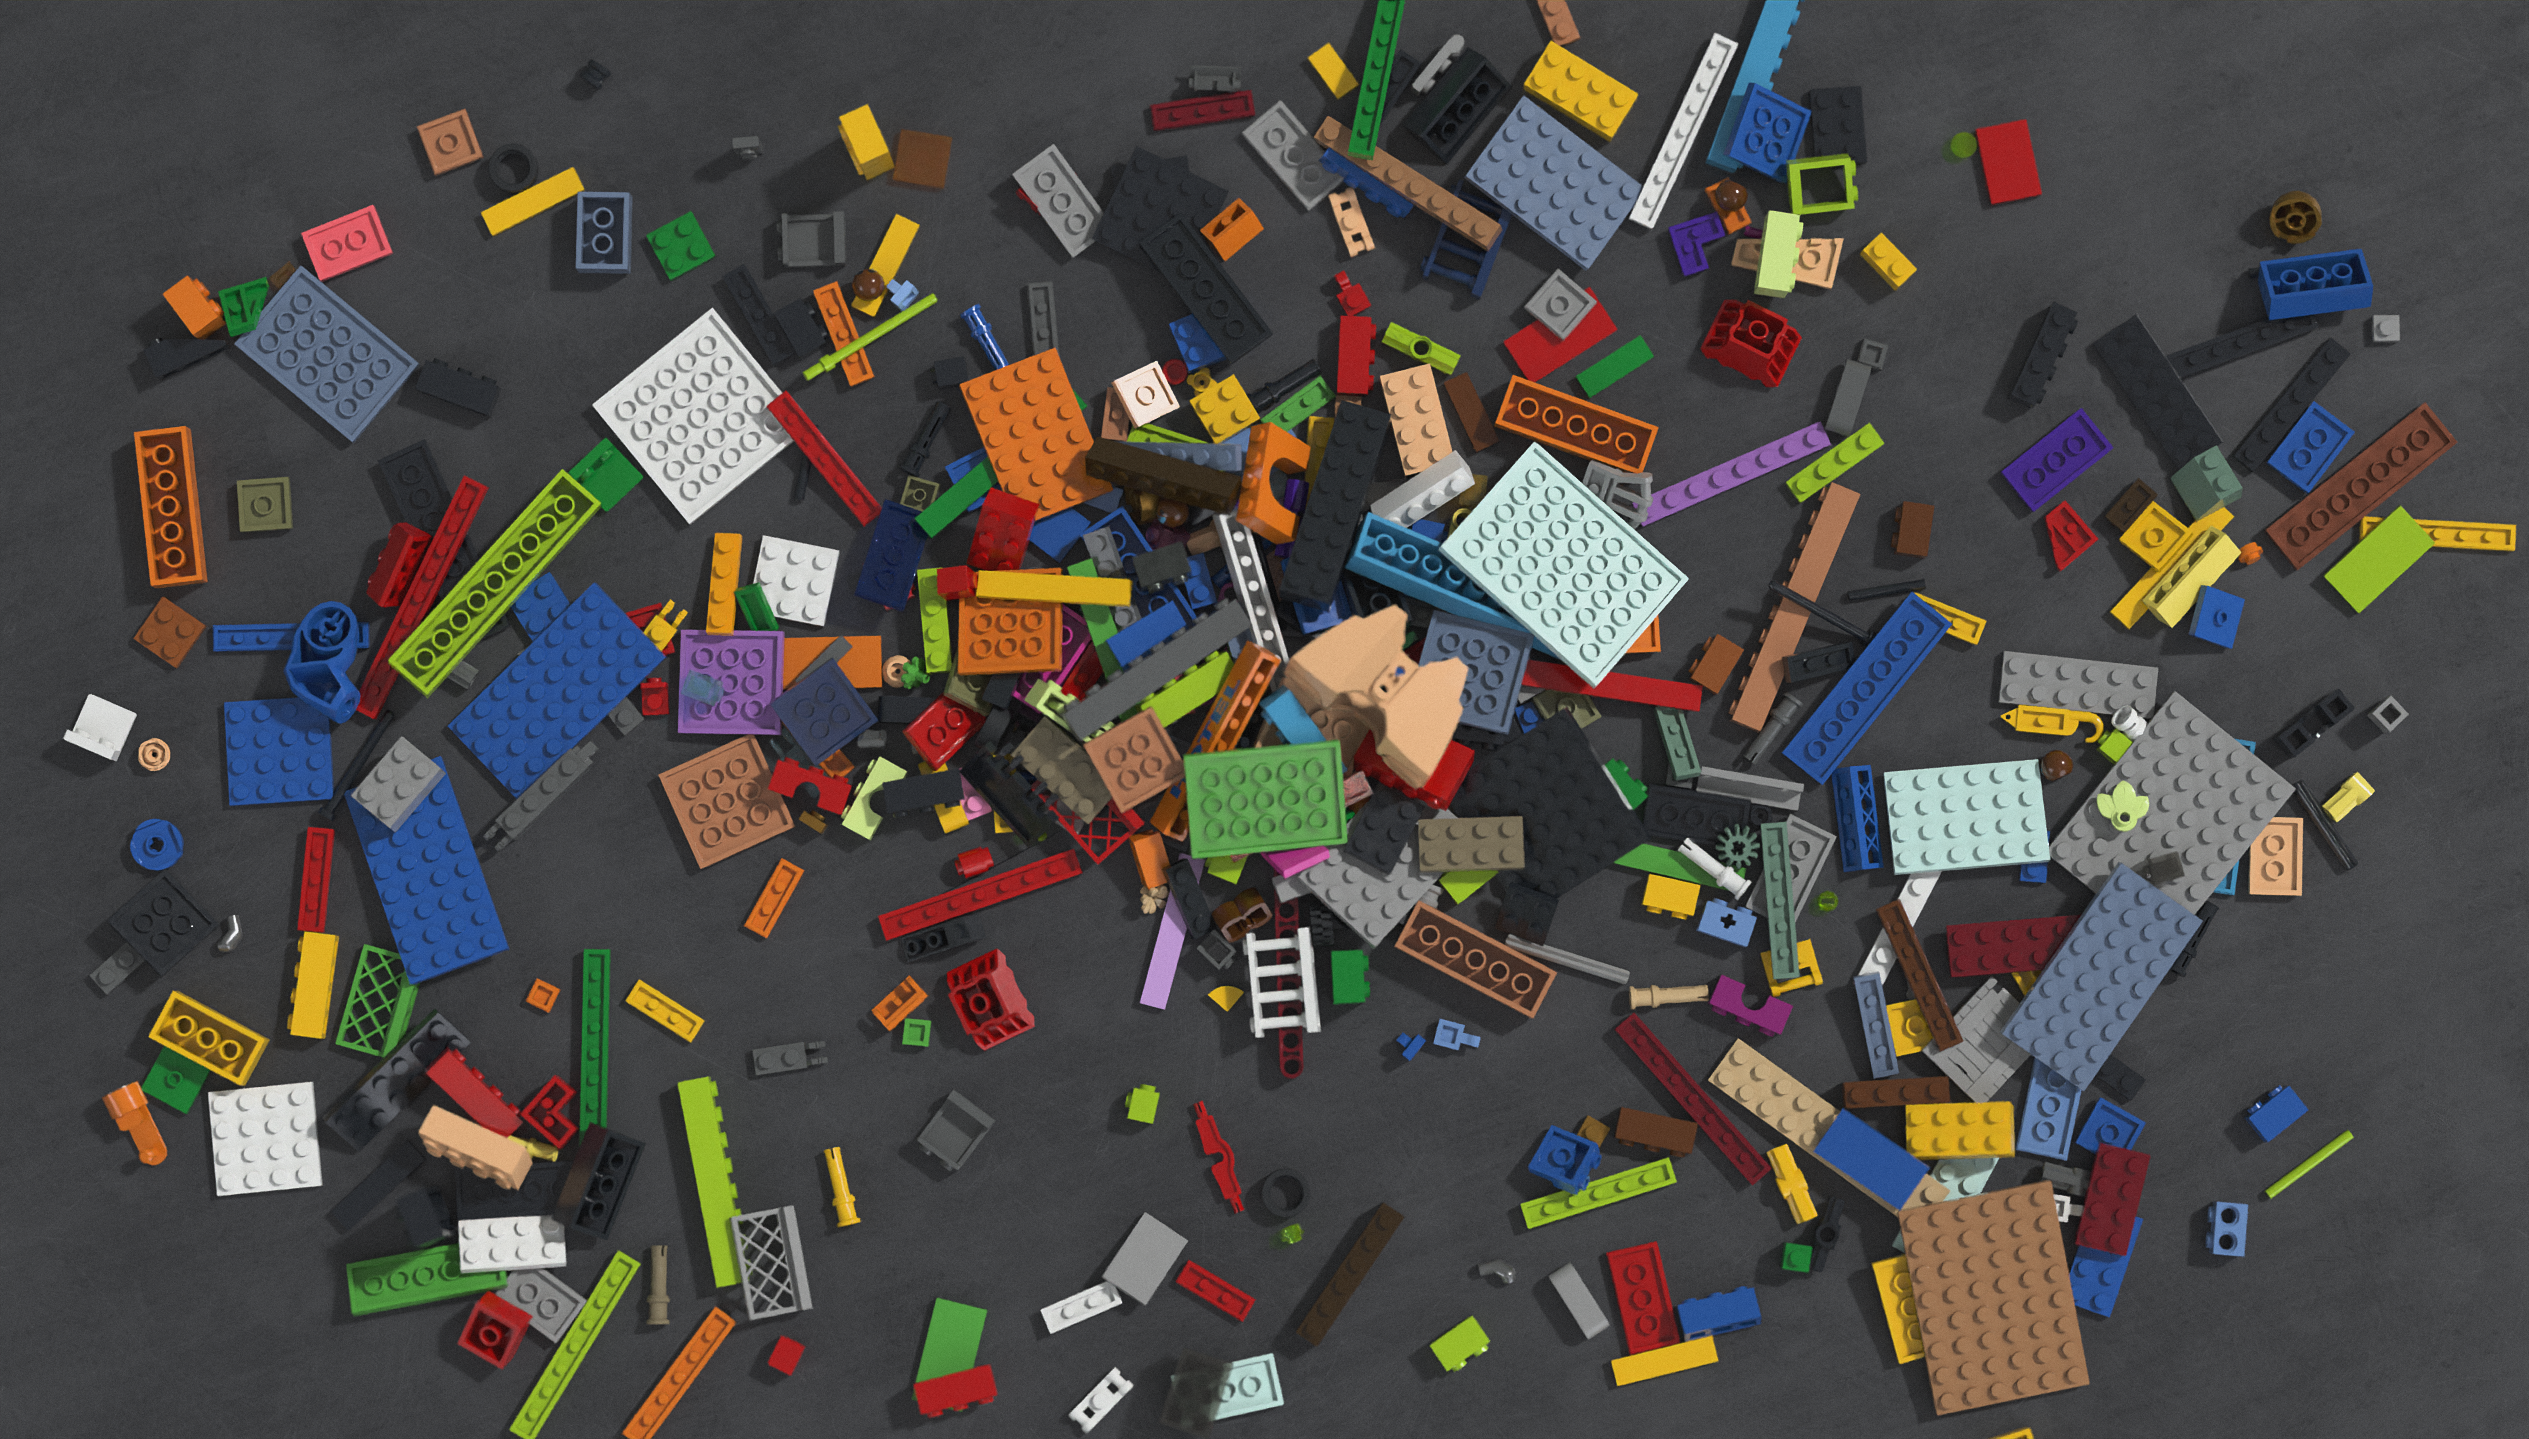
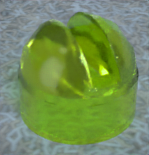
[1817,891,1838,912]

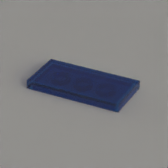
[854,499,928,612]

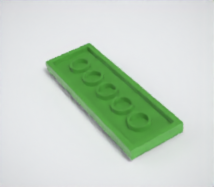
[346,1243,508,1316]

